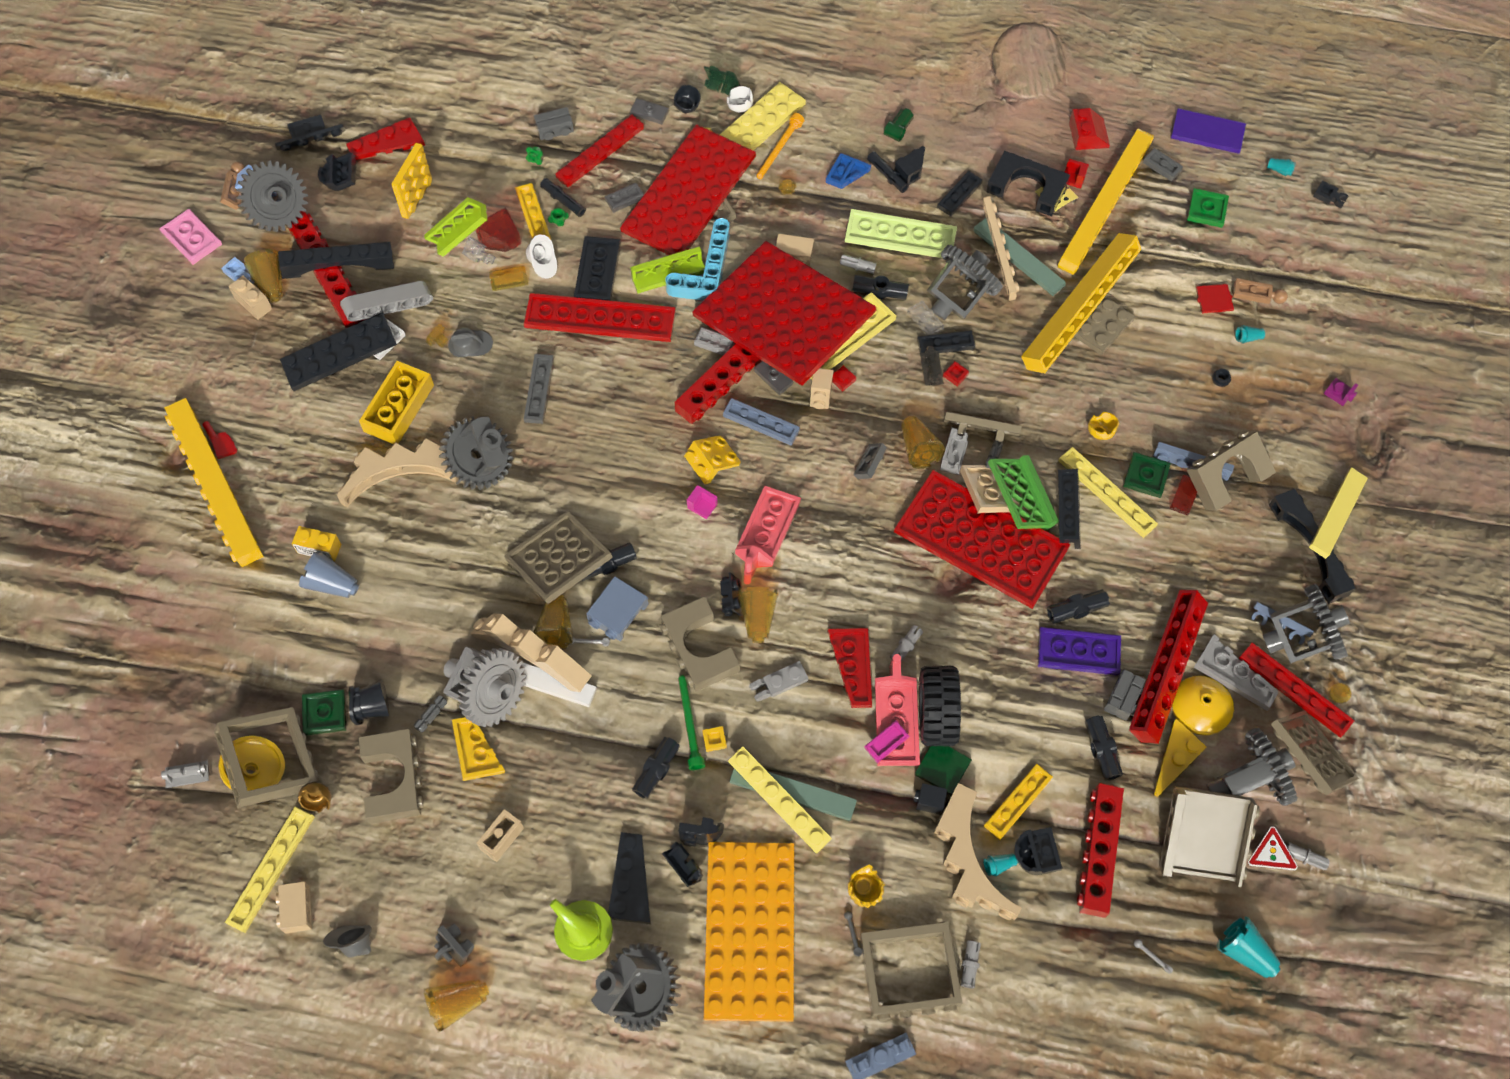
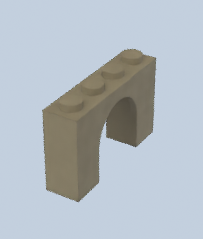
[1186,430,1276,511]
[659,597,740,692]
[359,729,424,824]

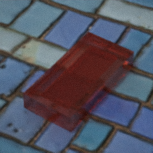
[1169,475,1197,516]

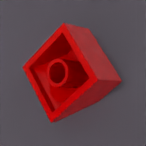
[1069,108,1110,150]

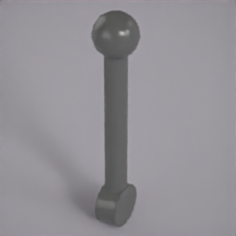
[844,911,862,957]

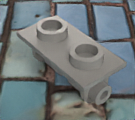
[161,760,209,788]

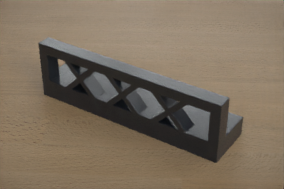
[1058,469,1081,549]

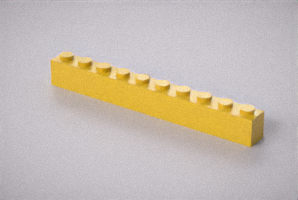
[1021,233,1141,374]
[164,398,264,567]

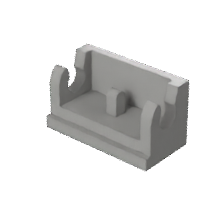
[940,428,968,475]

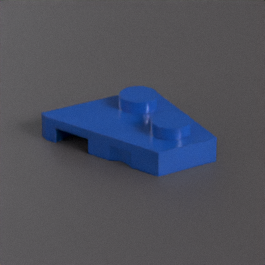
[826,153,871,189]

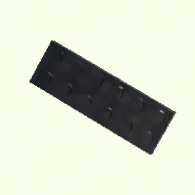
[280,312,397,391]

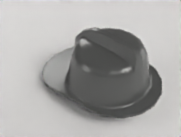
[448,328,493,357]
[323,925,372,957]

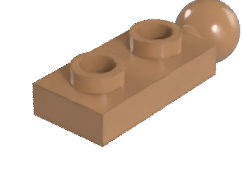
[220,162,245,210]
[1233,278,1288,304]

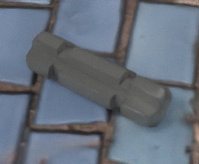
[985,441,1003,469]
[414,695,447,732]

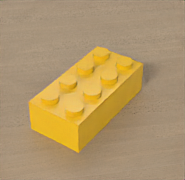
[359,361,434,444]

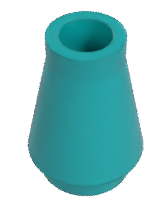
[1267,158,1296,176]
[1235,325,1265,344]
[983,853,1017,877]

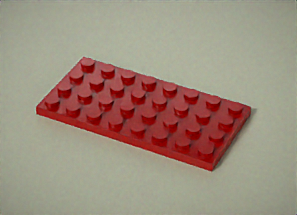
[620,124,756,255]
[894,470,1071,609]

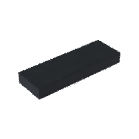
[937,171,983,217]
[917,330,976,356]

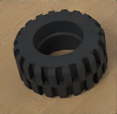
[919,666,961,746]

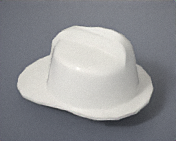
[526,235,557,279]

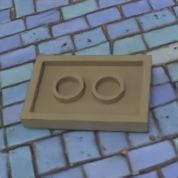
[1074,296,1135,355]

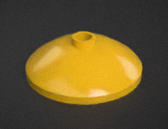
[1172,676,1234,735]
[218,736,285,791]

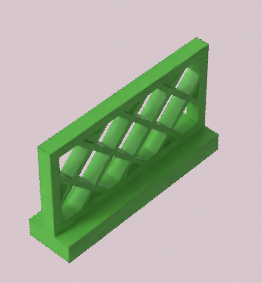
[988,455,1059,531]

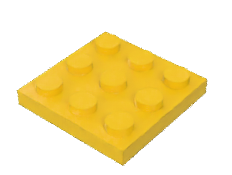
[391,143,432,219]

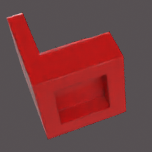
[1065,159,1089,189]

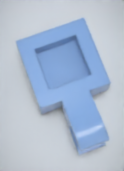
[221,257,255,284]

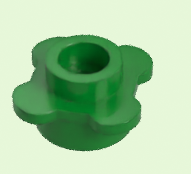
[526,146,543,165]
[548,208,569,227]

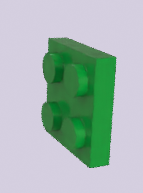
[1187,188,1229,228]

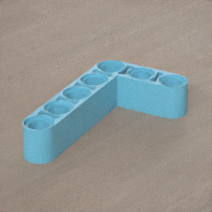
[666,218,730,301]

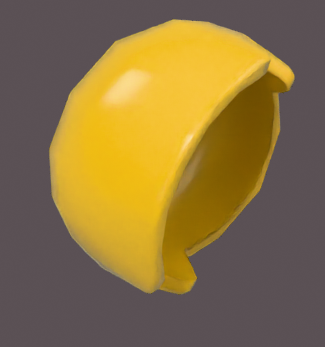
[1087,412,1119,440]

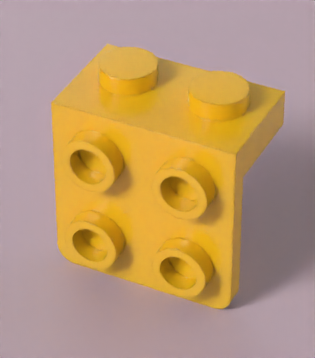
[684,435,741,485]

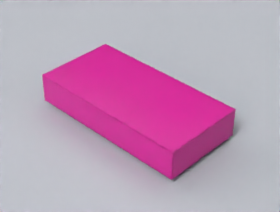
[864,720,910,764]

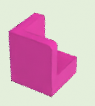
[687,485,717,519]

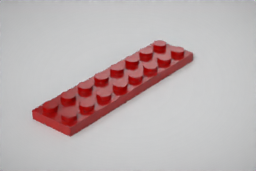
[524,293,676,342]

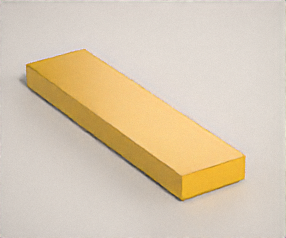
[515,183,551,240]
[984,763,1053,840]

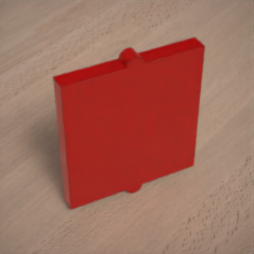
[1196,284,1234,314]

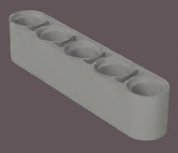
[340,281,433,321]

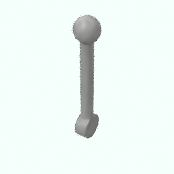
[567,636,610,647]
[1134,939,1173,974]

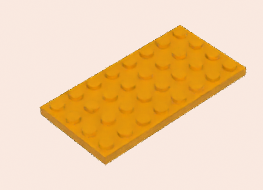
[704,842,794,1022]

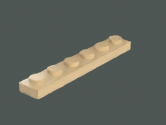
[983,196,1019,301]

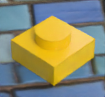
[702,726,727,752]

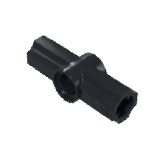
[852,275,909,300]
[581,542,637,581]
[1047,589,1110,624]
[1085,715,1123,781]
[632,736,680,800]

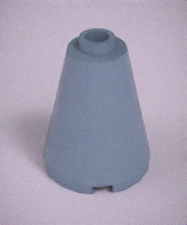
[299,551,359,598]

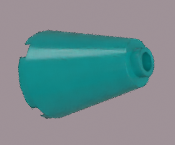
[1216,916,1281,978]

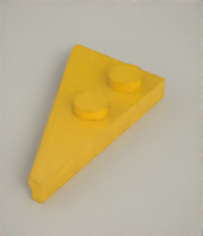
[1154,719,1207,797]

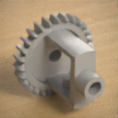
[443,647,526,727]

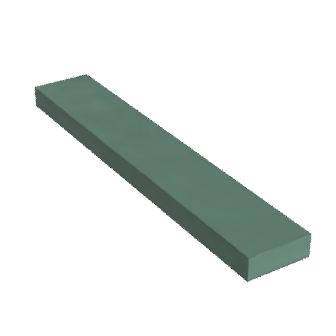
[973,218,1066,296]
[730,769,857,821]

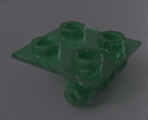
[704,66,741,96]

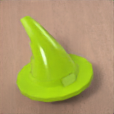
[550,899,613,962]

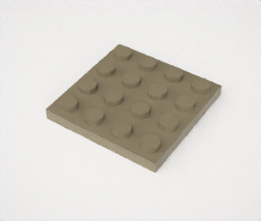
[504,511,613,604]
[1271,711,1359,795]

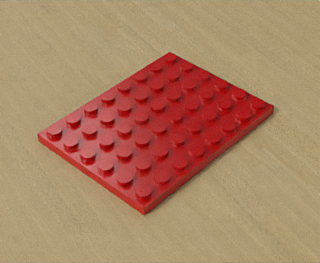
[692,241,877,386]

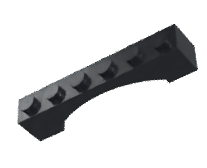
[278,241,394,279]
[1269,489,1356,604]

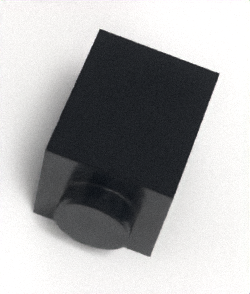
[914,783,947,815]

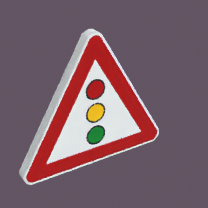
[1248,827,1298,871]

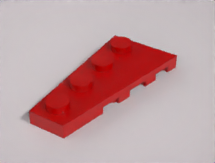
[346,117,425,160]
[827,628,872,708]

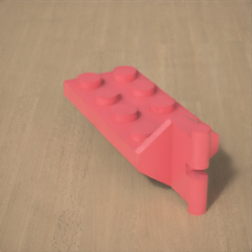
[735,486,801,584]
[875,654,920,766]

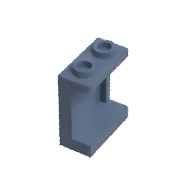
[586,577,649,641]

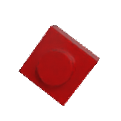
[832,365,857,392]

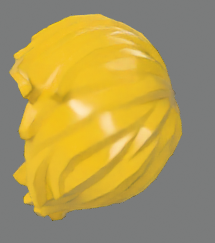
[848,864,885,908]

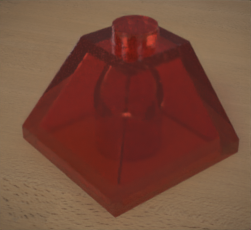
[476,208,521,252]

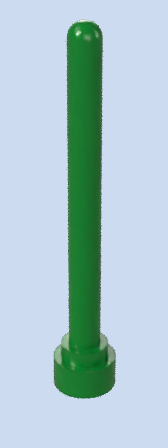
[678,675,705,770]

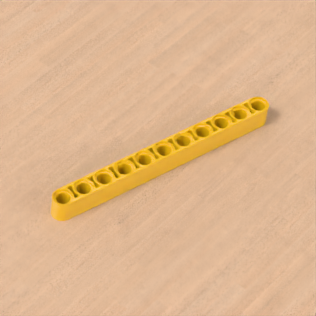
[1057,128,1154,275]

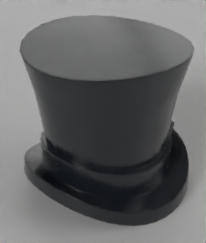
[348,680,390,725]

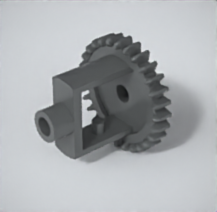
[236,161,308,232]
[927,244,1003,320]
[439,417,513,490]
[1263,584,1350,663]
[1207,727,1298,806]
[591,943,682,1032]

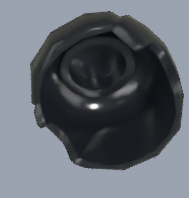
[673,85,701,114]

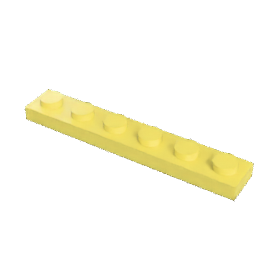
[728,747,832,854]

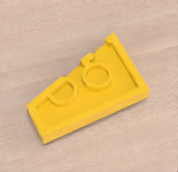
[452,717,505,781]

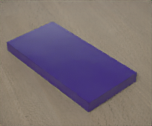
[1171,108,1246,154]
[1038,627,1121,676]

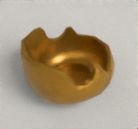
[298,782,332,813]

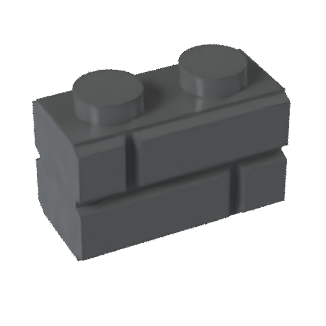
[534,107,574,141]
[1104,670,1146,720]

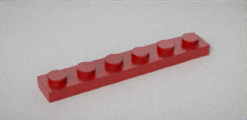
[555,115,644,188]
[1239,643,1355,738]

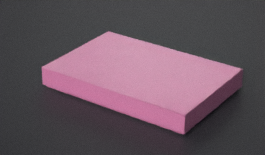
[160,209,222,265]

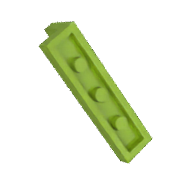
[424,197,487,257]
[630,246,705,294]

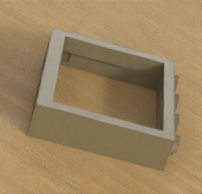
[214,707,319,808]
[860,922,962,1020]

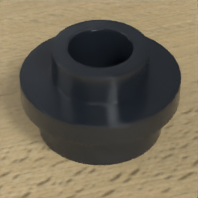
[1212,369,1231,387]

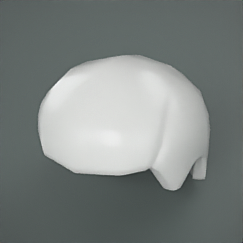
[727,86,753,113]

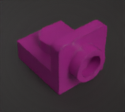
[1324,378,1359,406]

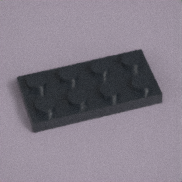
[574,236,621,301]

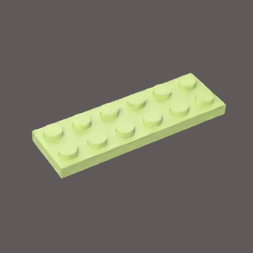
[845,209,957,258]

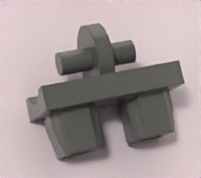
[434,924,474,967]

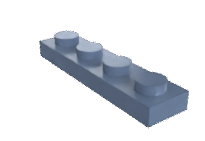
[723,398,800,446]
[1153,442,1234,481]

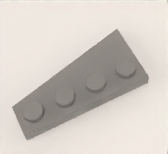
[1194,634,1278,711]

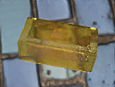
[489,265,528,291]

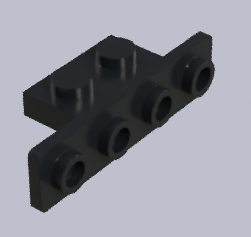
[275,114,345,152]

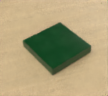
[1123,452,1171,498]
[302,689,346,736]
[915,746,972,796]

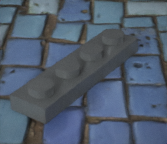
[524,354,554,424]

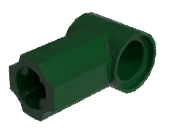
[884,108,914,142]

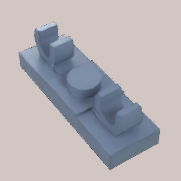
[1251,601,1314,645]
[845,1033,916,1079]

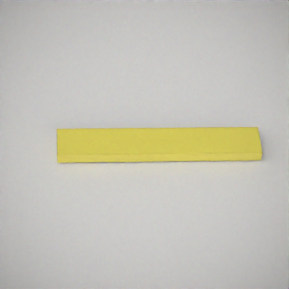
[1058,447,1158,538]
[1309,467,1368,558]
[225,806,315,933]

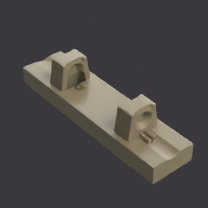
[944,412,1022,442]

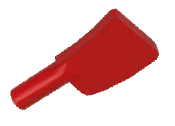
[202,421,237,459]

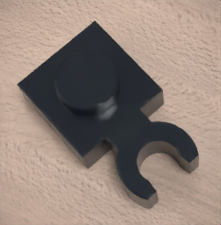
[1313,181,1349,208]

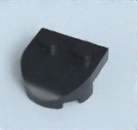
[318,152,356,191]
[678,817,724,847]
[1014,827,1063,875]

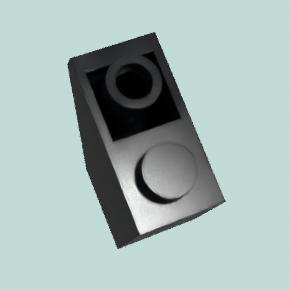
[894,146,925,185]

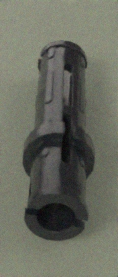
[867,151,909,193]
[540,178,586,217]

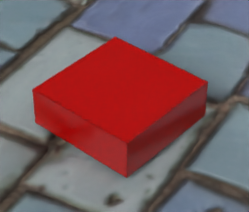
[943,361,970,387]

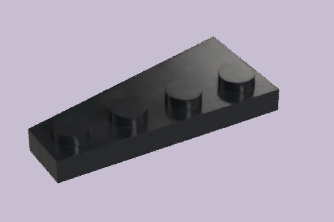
[608,832,651,925]

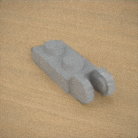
[749,661,809,701]

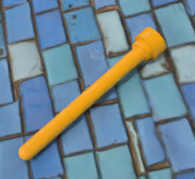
[756,113,805,179]

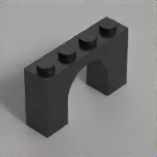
[986,150,1070,217]

